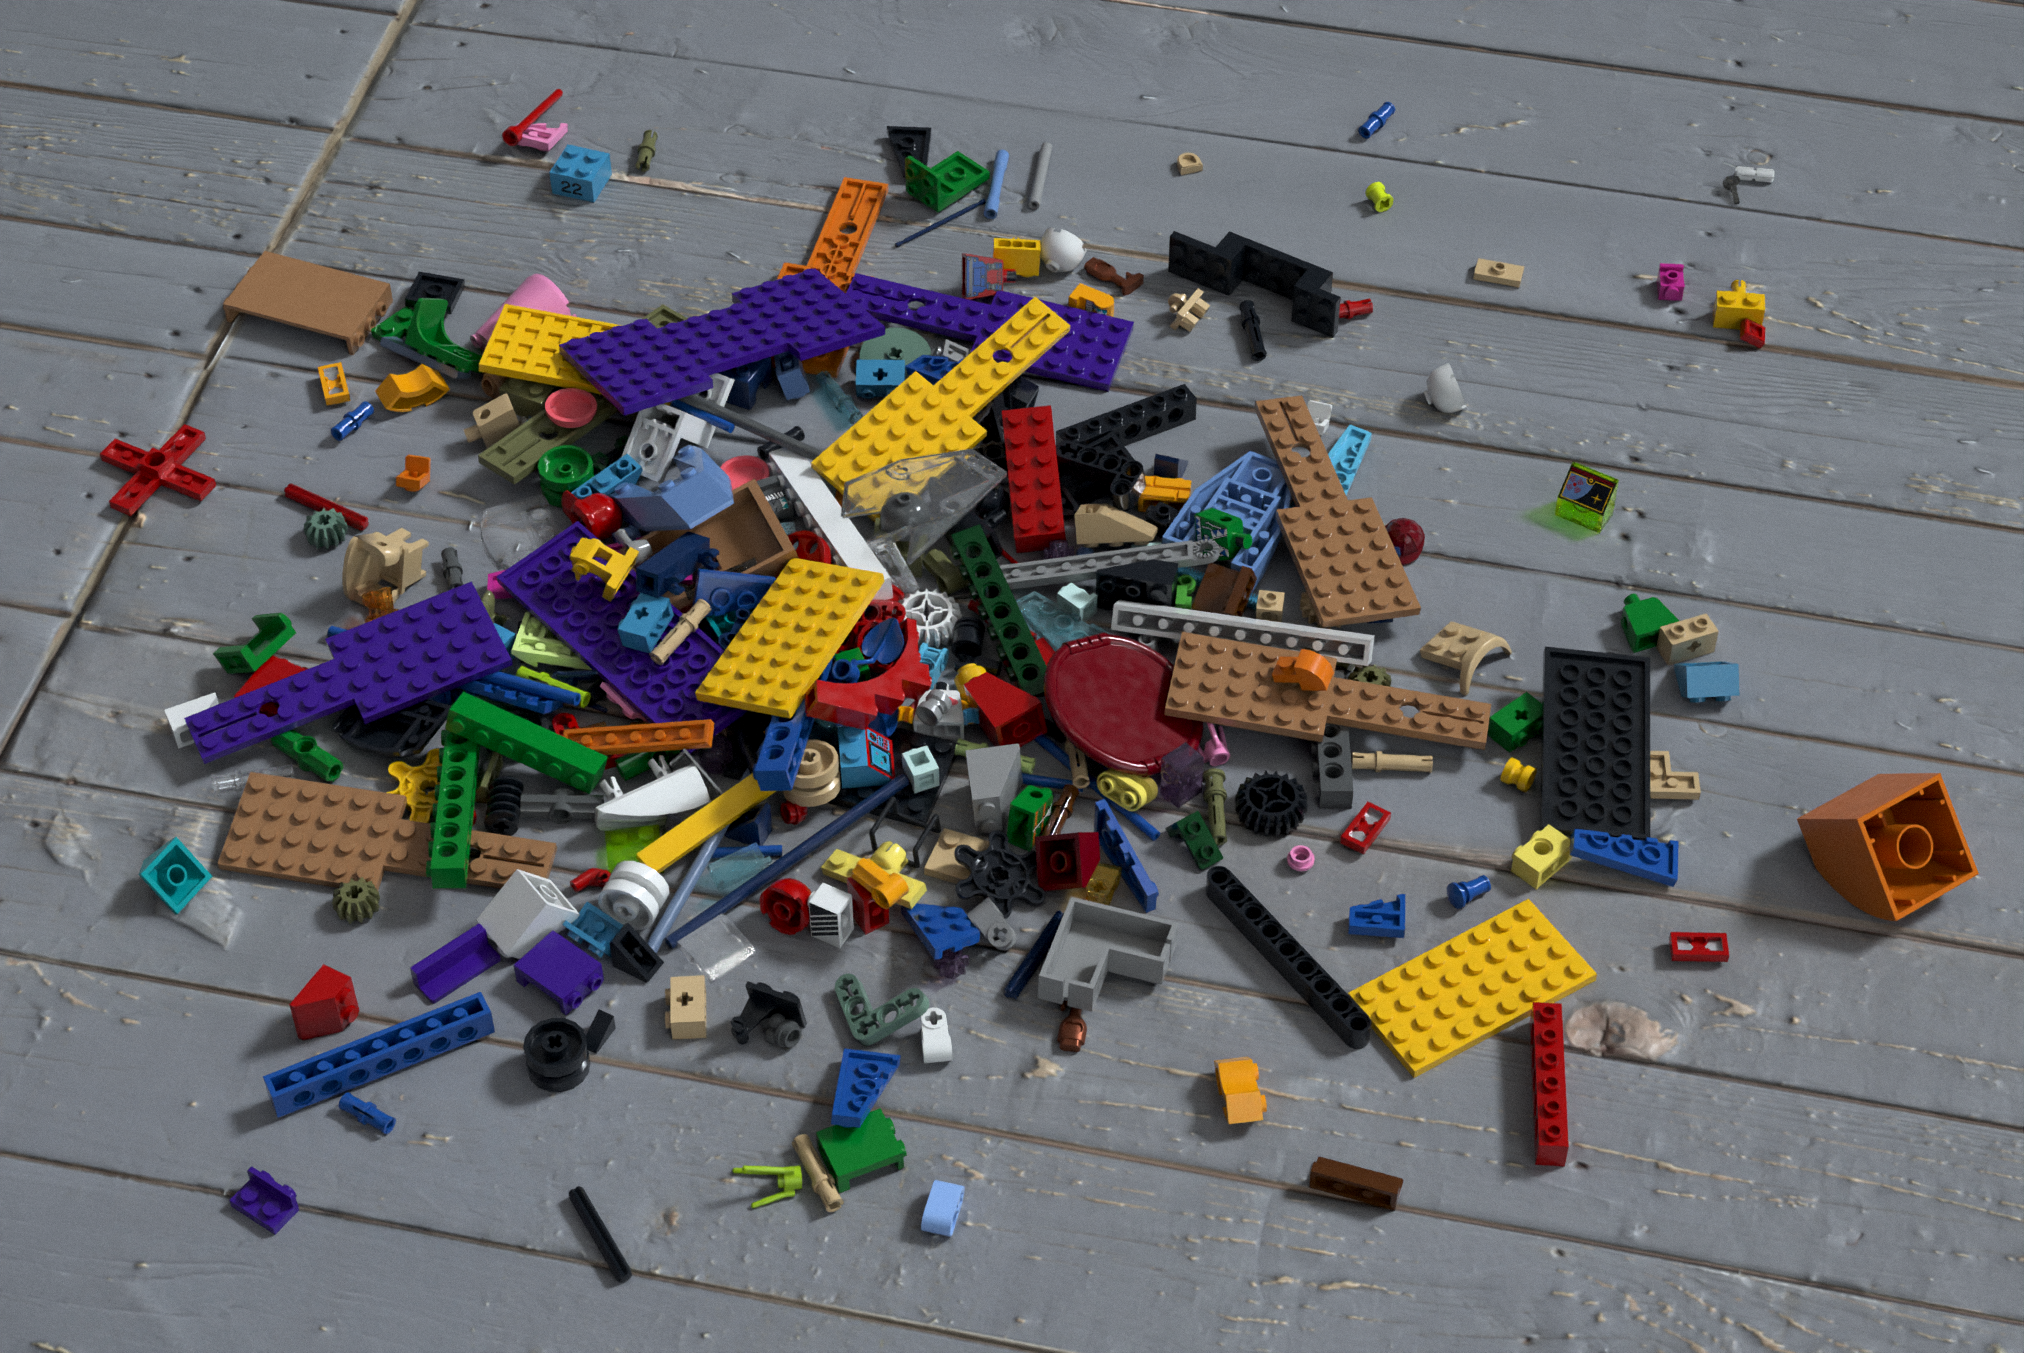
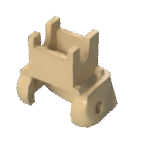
[342,528,429,611]

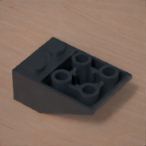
[1096,559,1178,610]

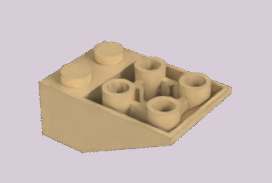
[1075,503,1158,548]

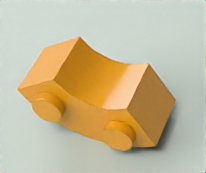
[375,364,450,412]
[1214,1056,1267,1124]

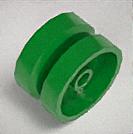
[538,445,594,508]

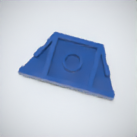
[901,903,980,959]

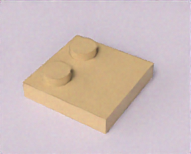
[924,828,989,884]

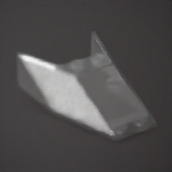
[841,449,1007,565]

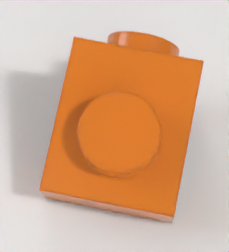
[396,454,431,492]

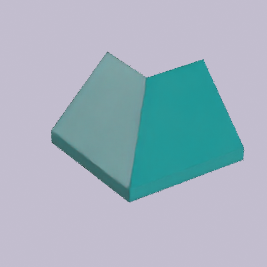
[138,837,213,915]

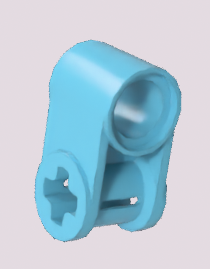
[918,643,949,690]

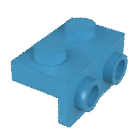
[562,902,623,958]

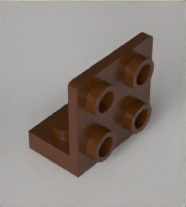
[1192,563,1257,617]

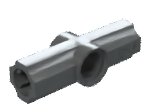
[520,788,604,824]

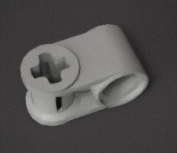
[967,897,1017,951]

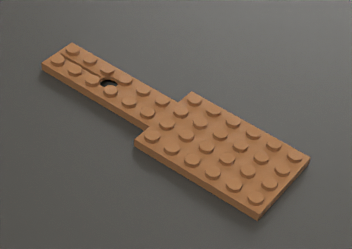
[1254,395,1421,628]
[1164,632,1491,750]
[218,772,557,891]

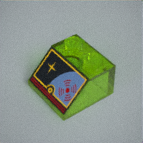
[1555,461,1619,533]

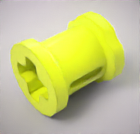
[1365,182,1394,212]

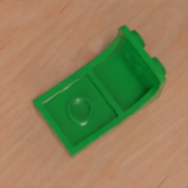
[905,151,990,212]
[405,298,482,373]

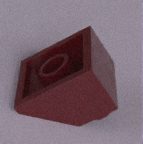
[1035,832,1100,891]

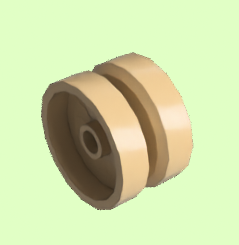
[782,739,841,807]

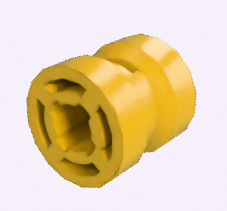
[1500,757,1537,793]

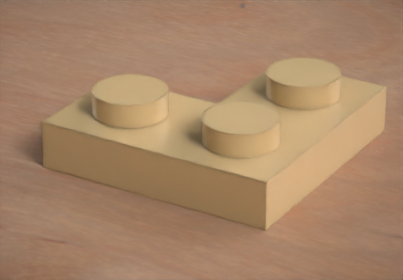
[1650,751,1701,800]

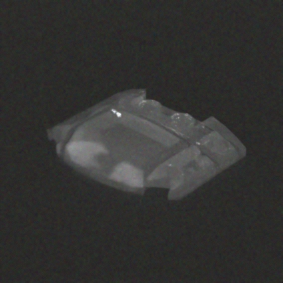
[480,494,560,570]

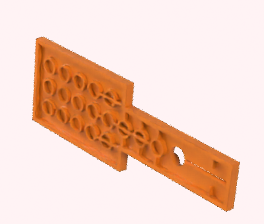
[771,177,888,378]

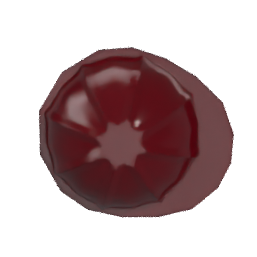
[1385,518,1425,565]

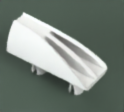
[595,755,711,831]

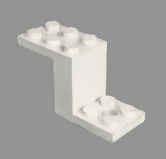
[621,373,735,483]

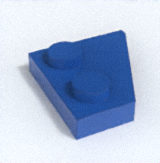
[1348,894,1406,938]

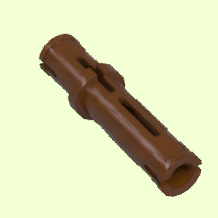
[1035,784,1080,850]

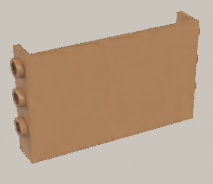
[223,251,393,355]

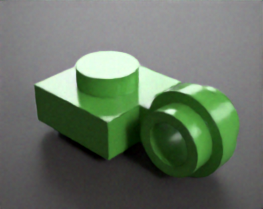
[1175,574,1196,610]

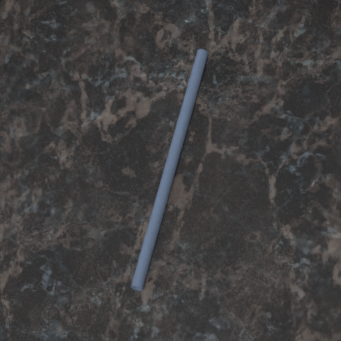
[647,738,765,954]

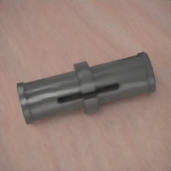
[441,547,464,591]

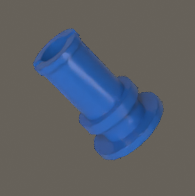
[1447,875,1491,909]

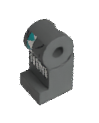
[757,475,794,522]

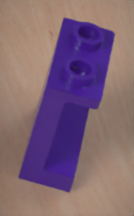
[514,930,604,1015]

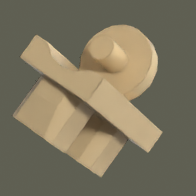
[1168,288,1210,332]

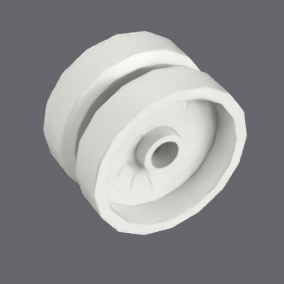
[598,861,669,930]

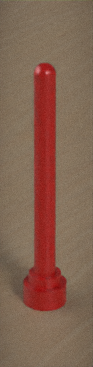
[502,89,563,146]

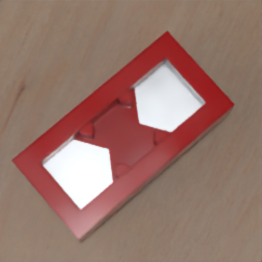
[1340,801,1391,855]
[1669,932,1729,962]

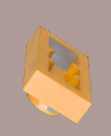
[318,362,351,406]

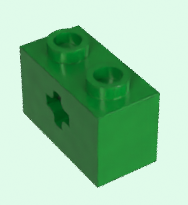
[1487,692,1542,753]

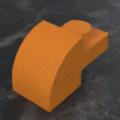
[1272,649,1334,691]

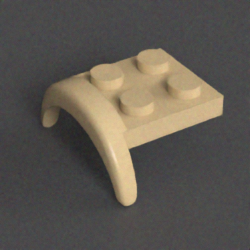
[1420,621,1512,696]

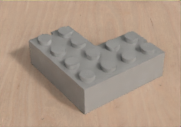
[1038,897,1179,1012]

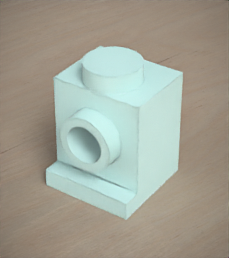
[1057,583,1097,626]
[902,745,940,793]

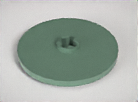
[860,328,931,381]

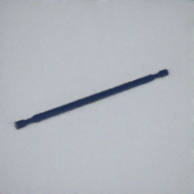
[895,199,986,247]

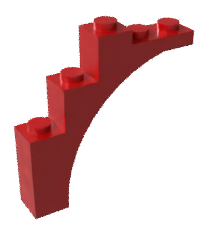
[805,618,932,730]

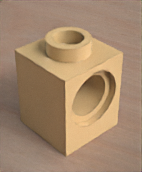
[1256,590,1285,622]

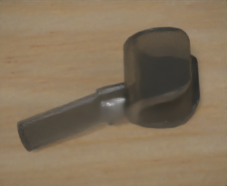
[1723,176,1740,204]

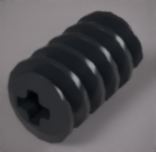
[484,776,524,836]

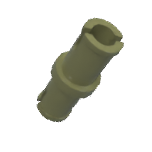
[635,130,658,172]

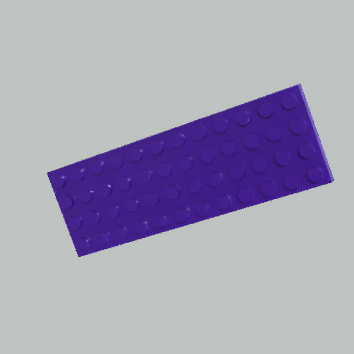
[496,521,748,756]

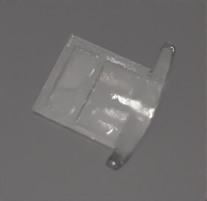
[866,525,920,594]

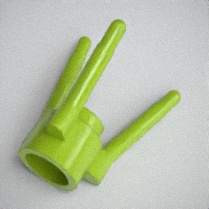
[732,1165,802,1209]

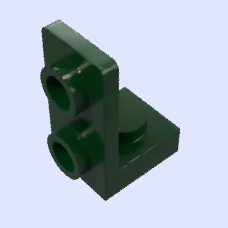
[1165,811,1223,870]

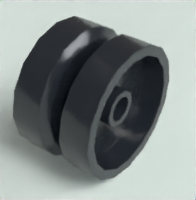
[523,1018,590,1092]

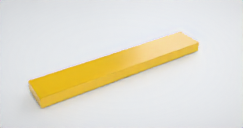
[636,773,776,873]

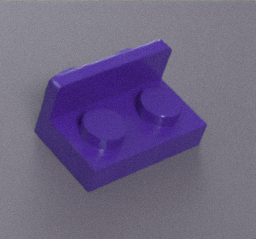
[229,1166,299,1235]

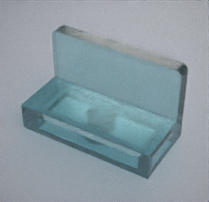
[707,842,772,891]

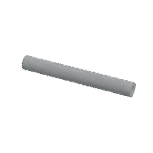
[1028,142,1052,210]

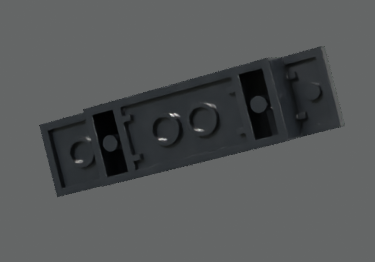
[1168,231,1341,338]

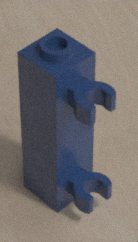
[636,531,719,598]

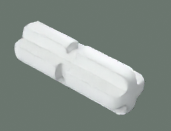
[1734,166,1775,183]

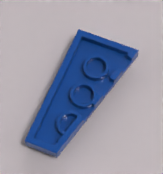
[457,679,563,714]
[1094,799,1159,913]
[831,1048,901,1128]

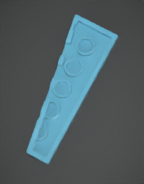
[1289,424,1372,508]

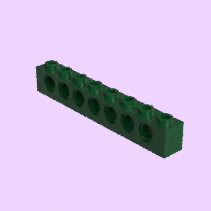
[949,524,1047,697]

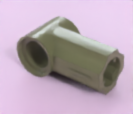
[923,548,969,596]

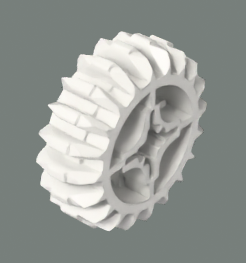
[893,588,962,649]

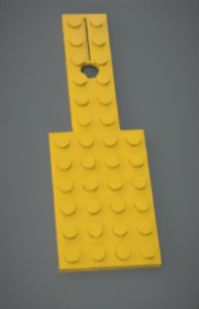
[811,297,1071,522]

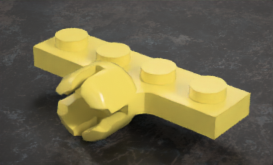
[821,841,927,909]

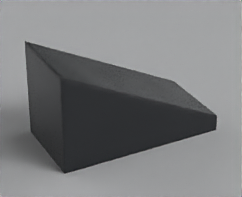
[586,1009,616,1054]

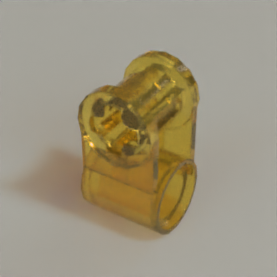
[1085,862,1122,906]

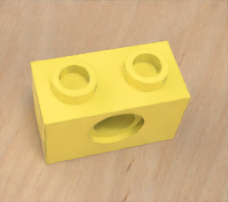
[1511,824,1572,890]

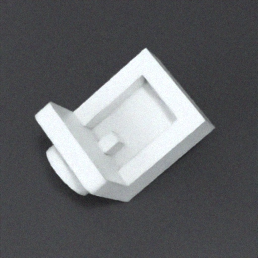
[1307,400,1332,436]

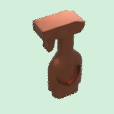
[1084,257,1144,296]
[1057,1001,1087,1052]

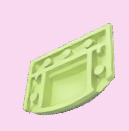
[512,611,592,670]

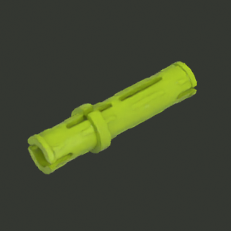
[516,666,591,708]

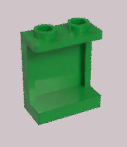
[213,612,296,674]
[816,1108,907,1193]

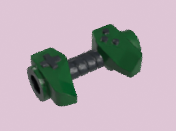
[591,435,629,476]

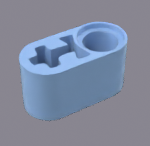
[921,1180,965,1237]

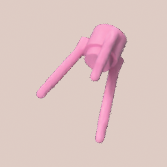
[1196,722,1230,766]

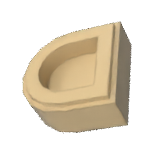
[1177,153,1203,175]

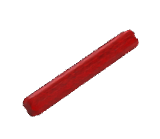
[284,483,369,531]

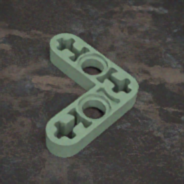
[835,974,930,1046]

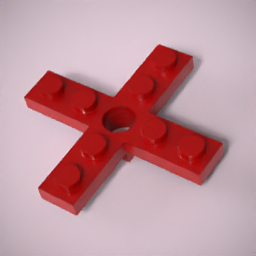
[100,424,216,516]

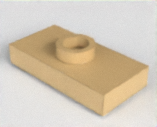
[1473,258,1524,288]

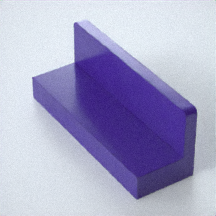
[410,923,501,1004]

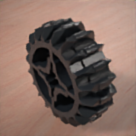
[1235,770,1308,837]

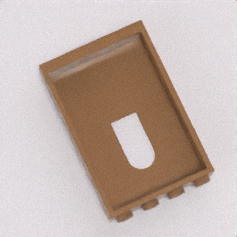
[619,479,799,614]

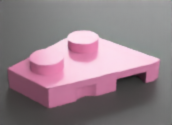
[516,123,568,151]

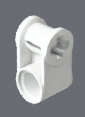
[921,1008,953,1064]

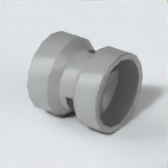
[916,689,952,726]

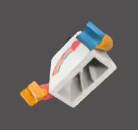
[897,682,980,740]

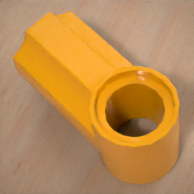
[852,858,909,909]

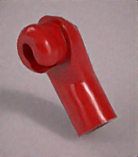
[570,868,611,893]

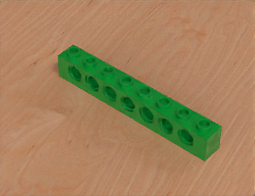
[426,730,481,889]

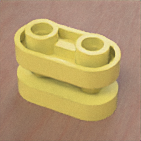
[1097,768,1158,811]

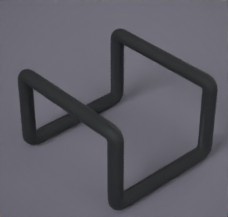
[869,797,941,868]

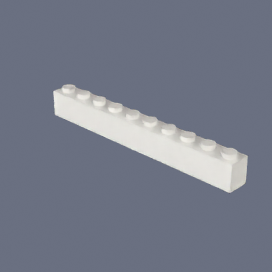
[767,448,893,600]
[1111,600,1375,666]

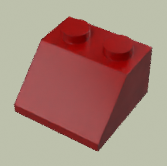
[289,964,359,1040]

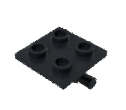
[731,981,807,1045]

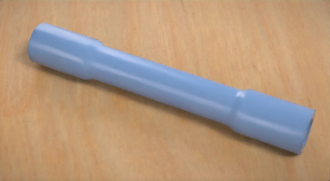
[984,150,1009,219]

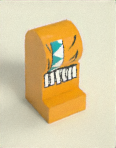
[1068,283,1114,317]

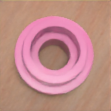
[1287,845,1315,871]

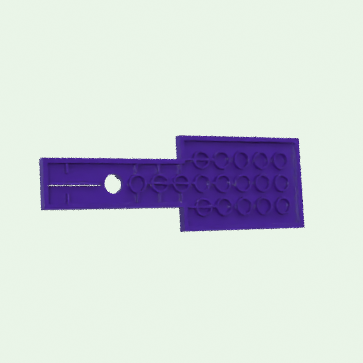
[846,273,1134,392]
[184,581,513,764]

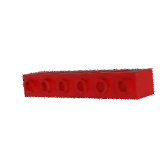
[1529,1002,1569,1167]

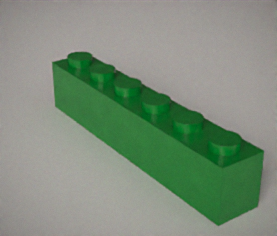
[445,692,608,794]

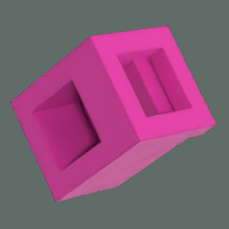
[1657,263,1685,301]

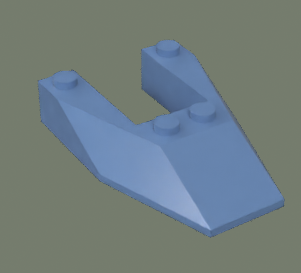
[609,445,734,531]
[1162,451,1291,593]

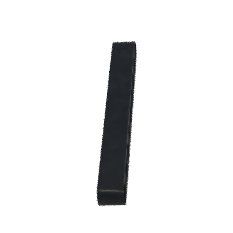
[1206,866,1371,1049]

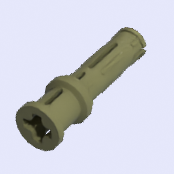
[1201,768,1227,846]

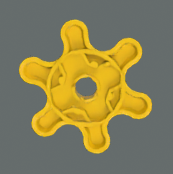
[386,748,442,823]

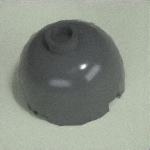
[880,492,931,541]

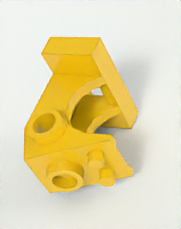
[570,537,639,602]

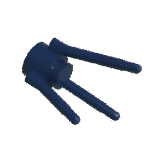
[552,670,608,713]

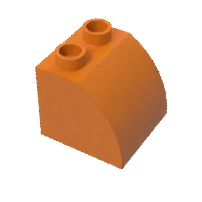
[1797,773,1979,921]

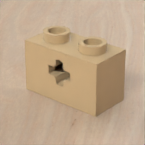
[1656,613,1719,666]
[665,975,707,1040]

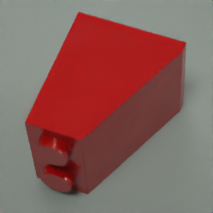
[963,672,1048,747]

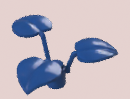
[827,617,904,738]

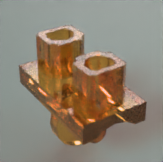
[362,587,399,623]

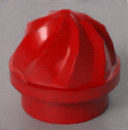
[780,800,808,825]

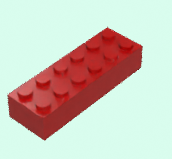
[1002,405,1067,553]

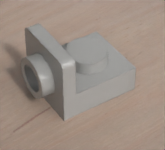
[932,339,971,362]

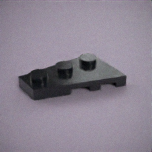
[887,126,932,178]

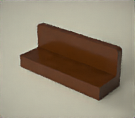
[1309,1157,1403,1211]

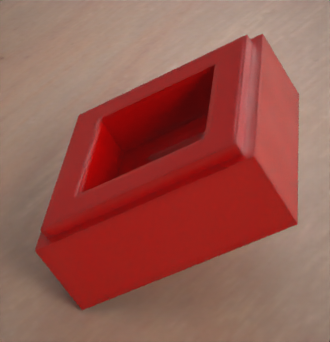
[1740,318,1765,348]

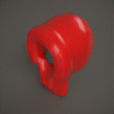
[561,490,623,541]

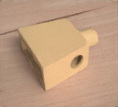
[463,393,520,449]

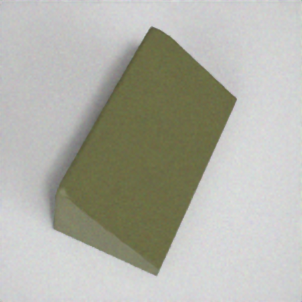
[475,750,504,804]

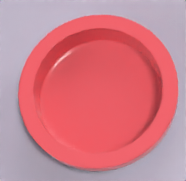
[545,388,597,428]
[720,455,770,490]

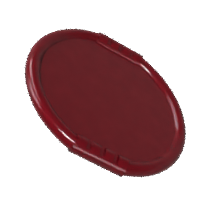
[1044,632,1203,777]

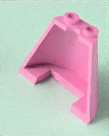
[470,274,577,351]

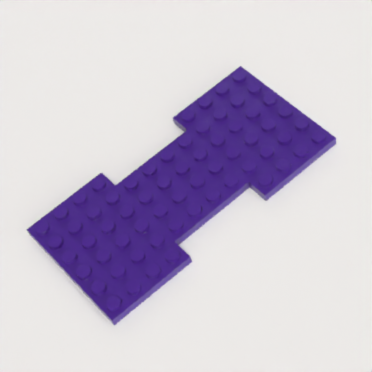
[559,269,885,416]

